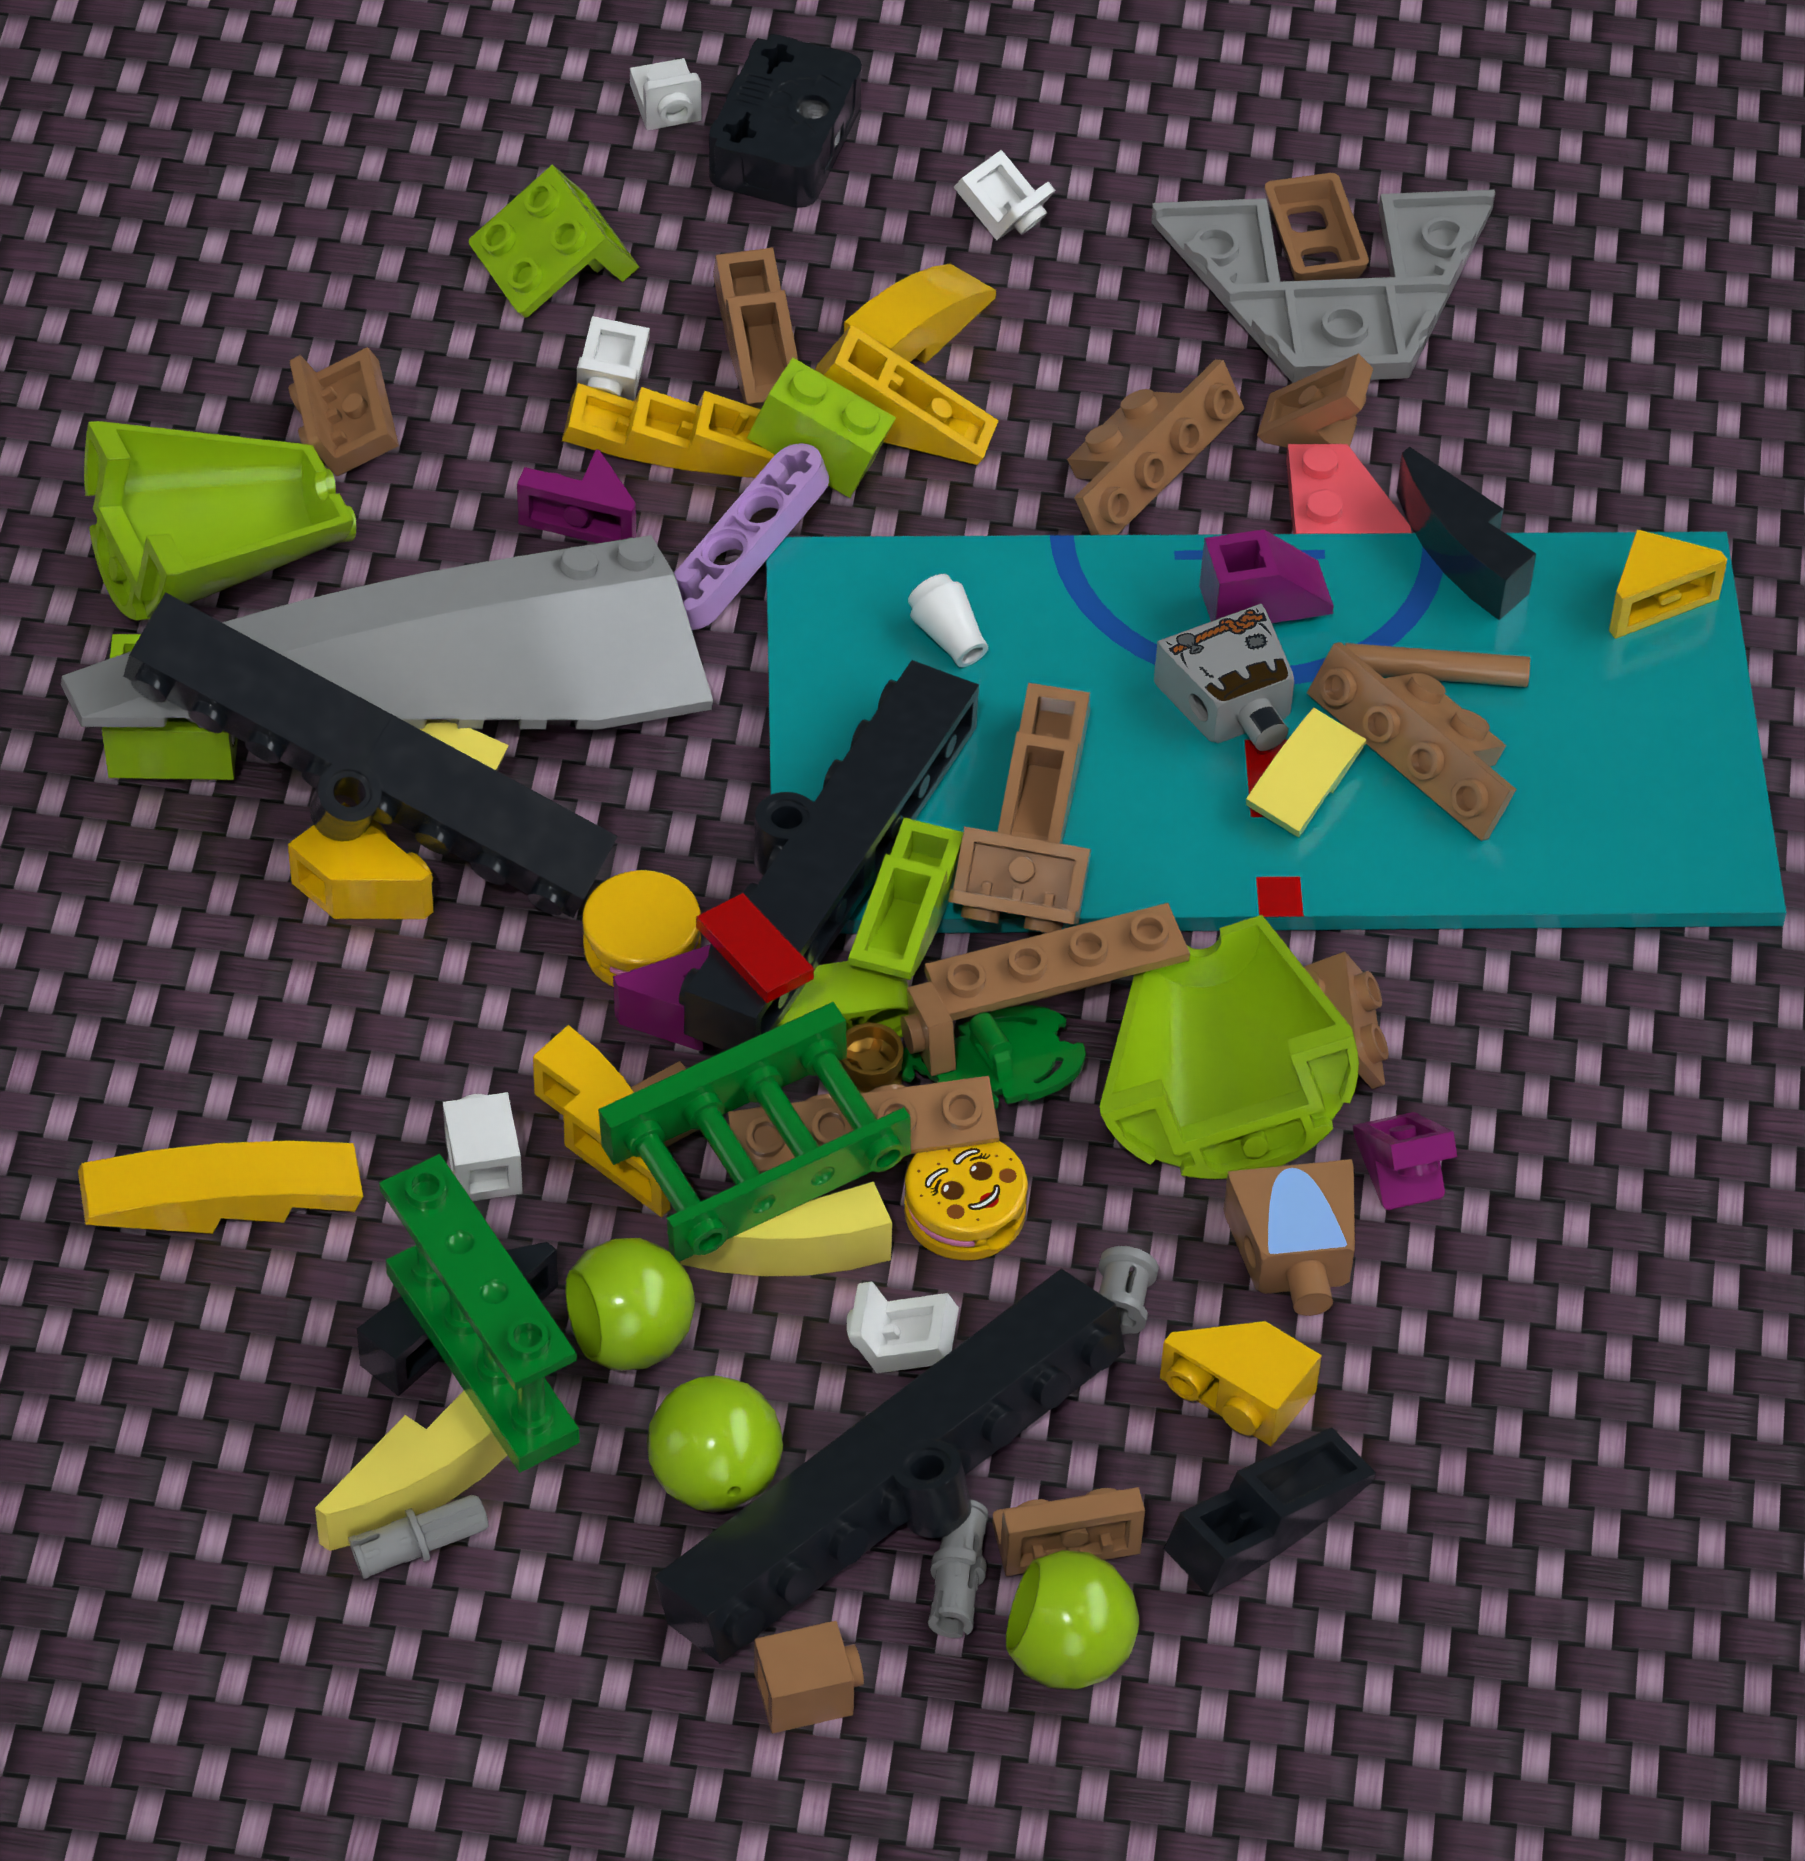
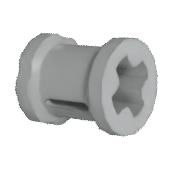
[1098,1246,1159,1335]

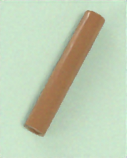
[1345,643,1530,687]

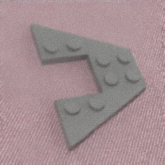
[1151,189,1495,383]

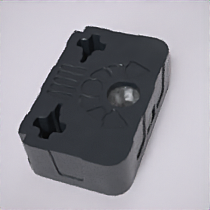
[709,34,862,208]

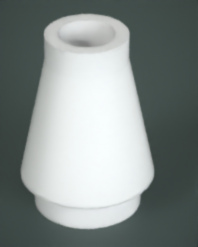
[908,574,988,667]

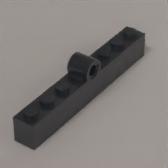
[123,592,618,918]
[679,660,979,1050]
[654,1269,1126,1664]

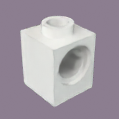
[443,1092,523,1201]

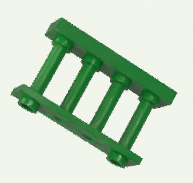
[598,1002,911,1262]
[379,1154,580,1473]

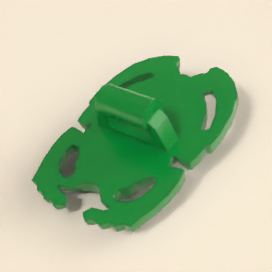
[900,1005,1086,1109]

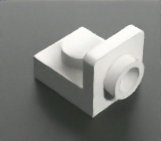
[630,58,701,131]

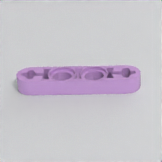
[674,443,829,630]

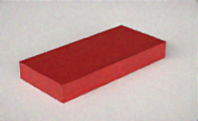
[696,893,814,1003]

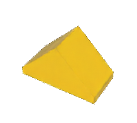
[1609,529,1728,639]

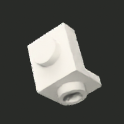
[954,150,1056,241]
[577,316,650,401]
[847,1281,959,1373]

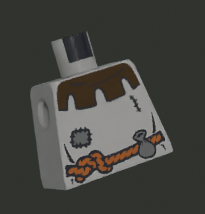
[1154,604,1294,751]

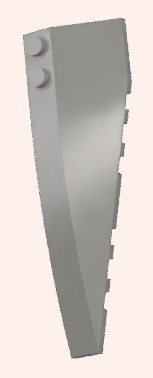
[61,535,713,730]

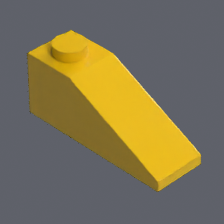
[815,325,999,465]

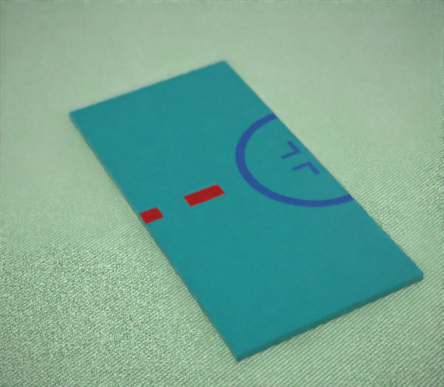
[766,532,1787,934]

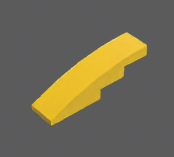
[562,383,775,478]
[78,1141,363,1234]

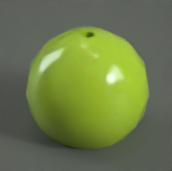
[565,1238,695,1371]
[646,1375,783,1513]
[1006,1550,1139,1690]

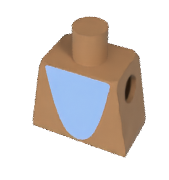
[1223,1159,1355,1316]

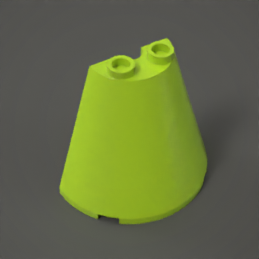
[84,421,356,620]
[1099,915,1359,1179]

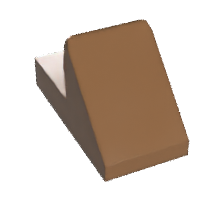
[1257,353,1373,448]

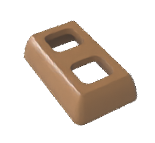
[1265,173,1369,281]

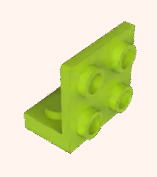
[468,164,639,318]

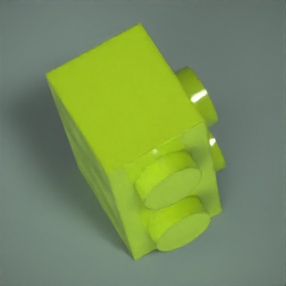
[747,357,896,498]

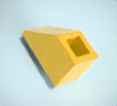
[288,802,434,919]
[1160,1321,1322,1447]

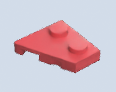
[1286,444,1411,534]

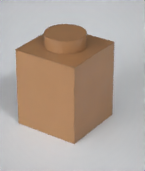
[754,1620,864,1734]

